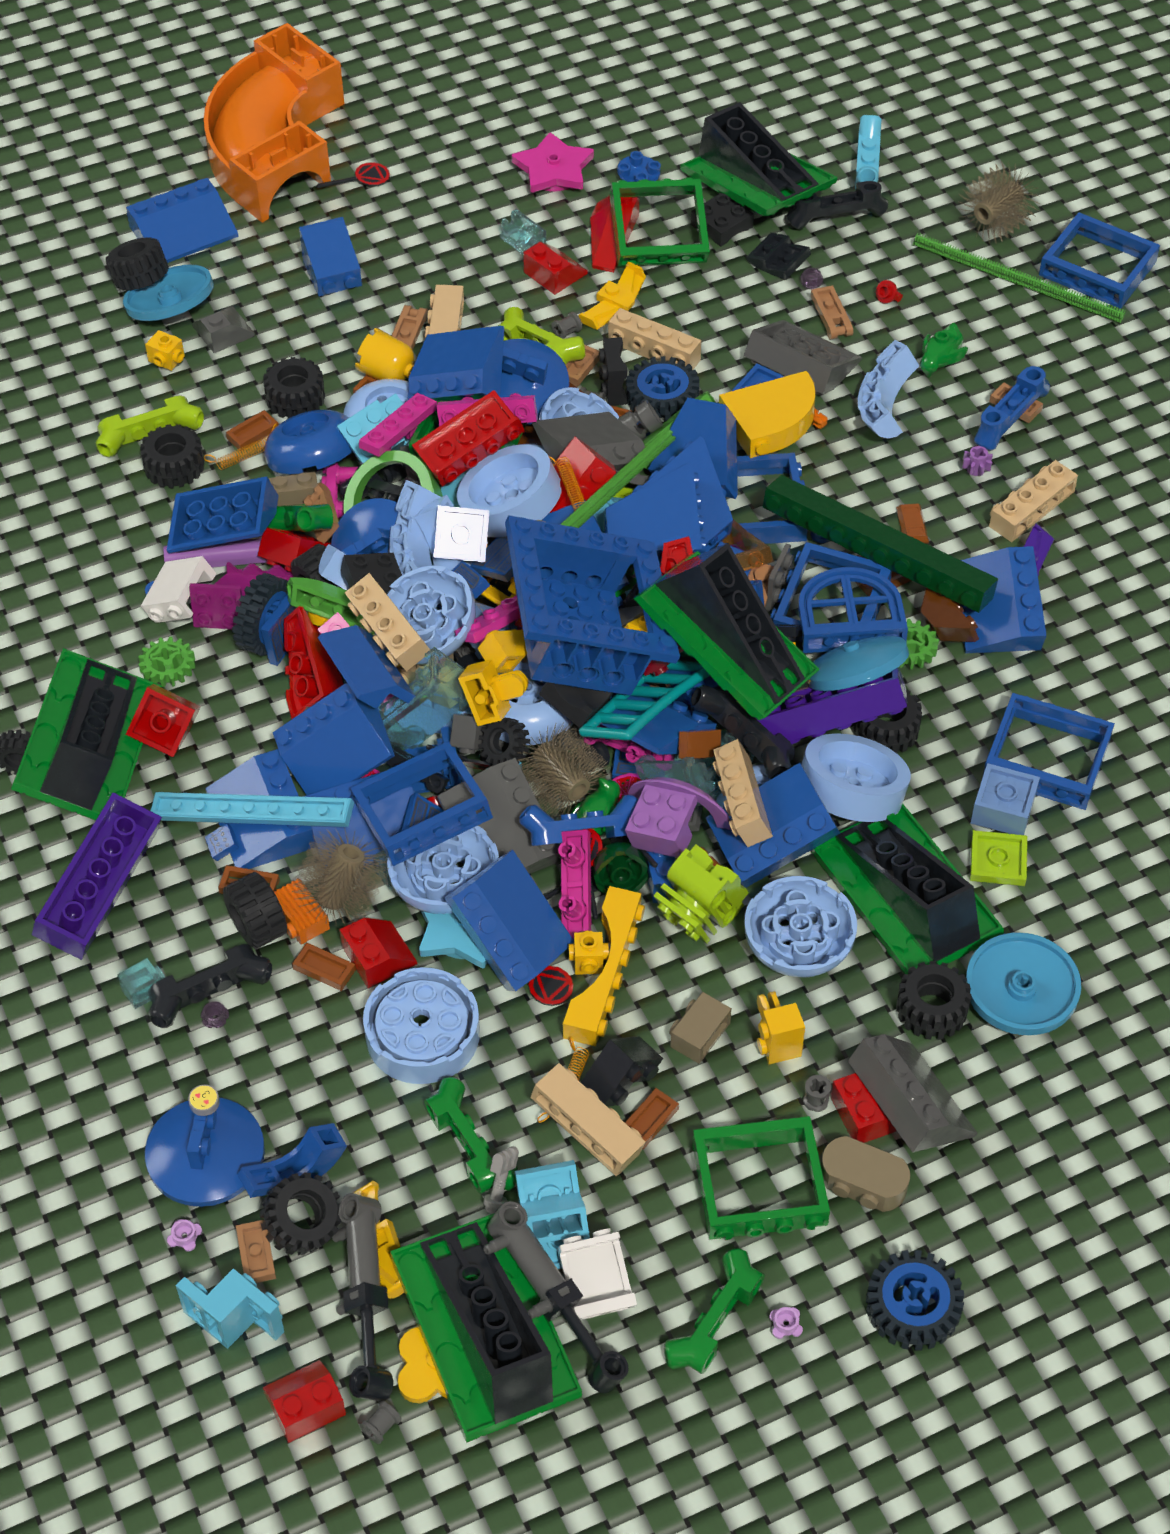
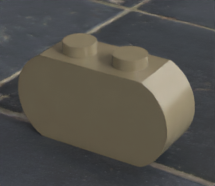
[821,1136,910,1212]

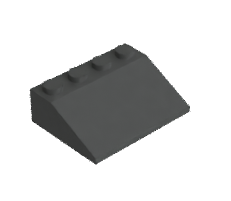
[744,320,862,395]
[532,412,645,471]
[437,758,560,874]
[848,1034,977,1153]

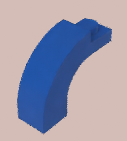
[237,1123,347,1198]

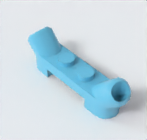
[855,115,882,190]

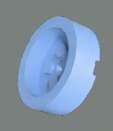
[457,444,562,537]
[801,733,911,822]
[363,967,480,1084]

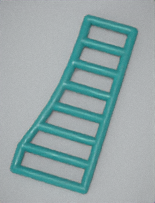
[579,651,710,741]

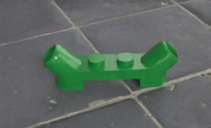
[268,504,333,532]
[424,1077,518,1194]
[664,1249,765,1374]

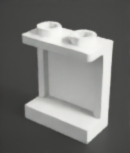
[141,556,216,623]
[557,1228,637,1320]

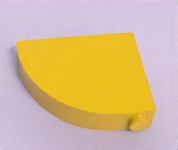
[719,371,815,458]

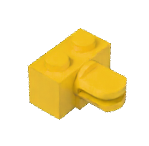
[458,659,528,726]
[757,991,805,1064]

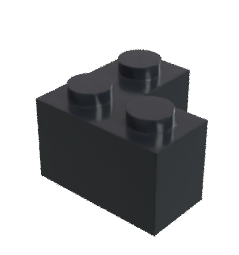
[581,1036,663,1107]

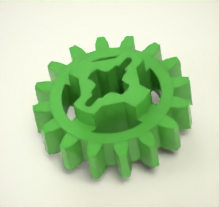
[900,619,939,669]
[138,637,196,687]

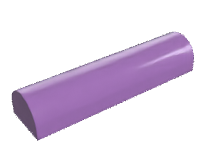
[163,537,266,567]

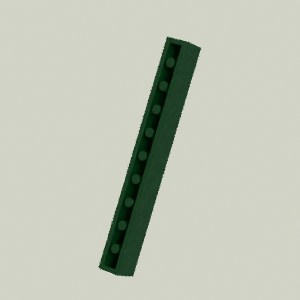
[762,475,998,613]

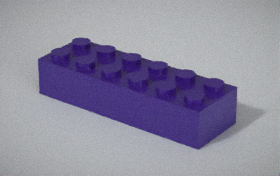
[756,667,907,744]
[32,793,162,960]

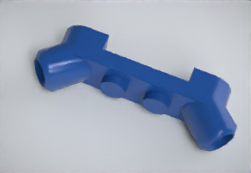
[974,366,1050,451]
[519,795,639,846]

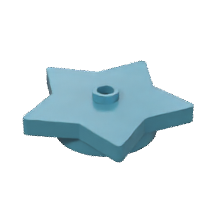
[419,910,487,969]

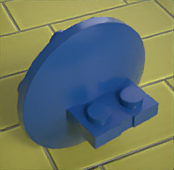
[500,339,569,425]
[331,498,399,555]
[145,1098,265,1207]

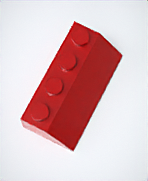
[549,436,616,513]

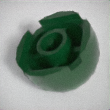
[593,842,648,894]

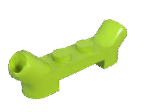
[498,307,586,365]
[96,395,204,457]

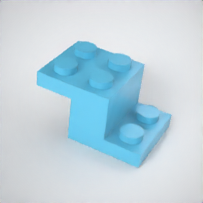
[337,393,410,464]
[515,1160,590,1269]
[176,1269,284,1349]

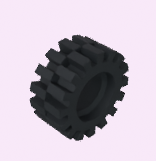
[478,717,530,765]
[0,730,31,775]

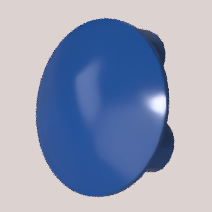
[617,151,661,182]

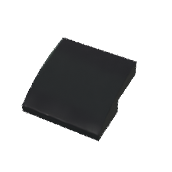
[746,232,811,279]

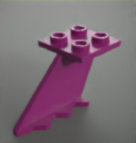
[189,562,293,629]

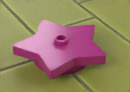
[512,133,594,193]

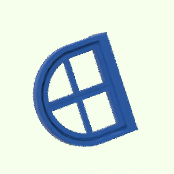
[798,567,908,653]

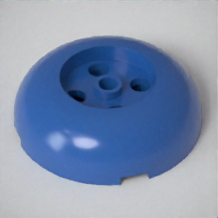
[264,410,353,474]

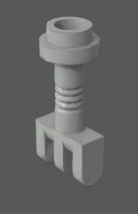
[483,1146,519,1214]

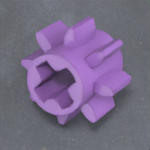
[962,446,993,476]

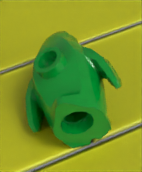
[920,323,968,378]
[571,778,620,836]

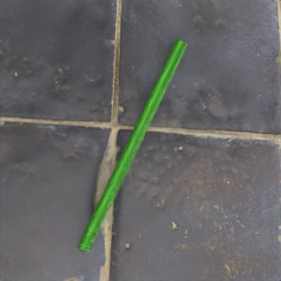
[913,232,1126,323]
[560,430,676,528]

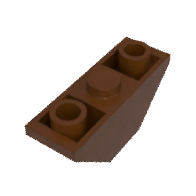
[921,588,979,642]

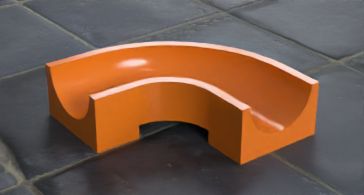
[204,23,344,222]

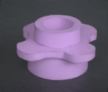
[167,1219,202,1251]
[769,1307,803,1339]

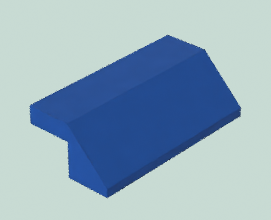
[318,625,415,709]

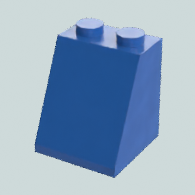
[299,217,362,297]

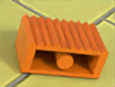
[274,878,330,945]

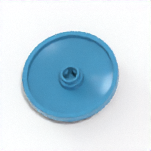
[123,265,214,321]
[807,636,909,691]
[966,933,1081,1035]

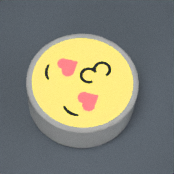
[188,1084,220,1116]

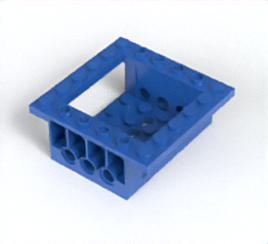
[505,515,680,695]

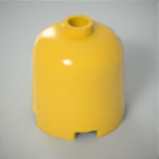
[355,328,414,380]

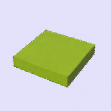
[970,830,1027,886]

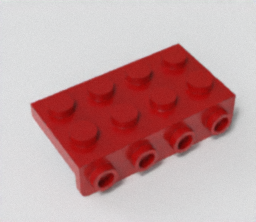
[412,390,525,487]

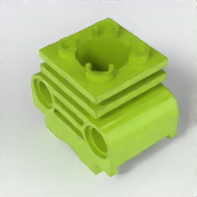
[654,844,749,944]

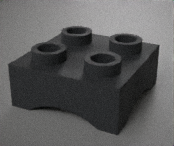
[691,193,754,247]
[599,337,627,406]
[341,553,402,594]
[539,682,613,728]

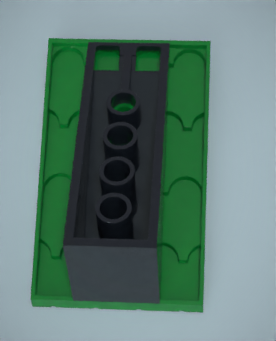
[680,102,838,216]
[634,543,819,720]
[11,648,162,820]
[812,804,1004,974]
[390,1213,582,1443]

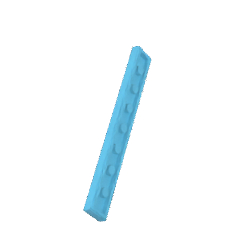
[150,792,354,827]

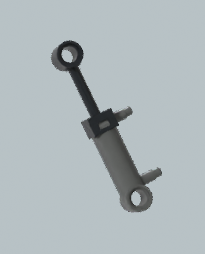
[332,1193,394,1402]
[483,1201,629,1393]

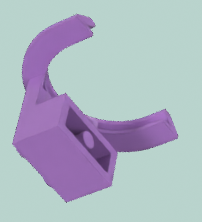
[625,777,731,858]

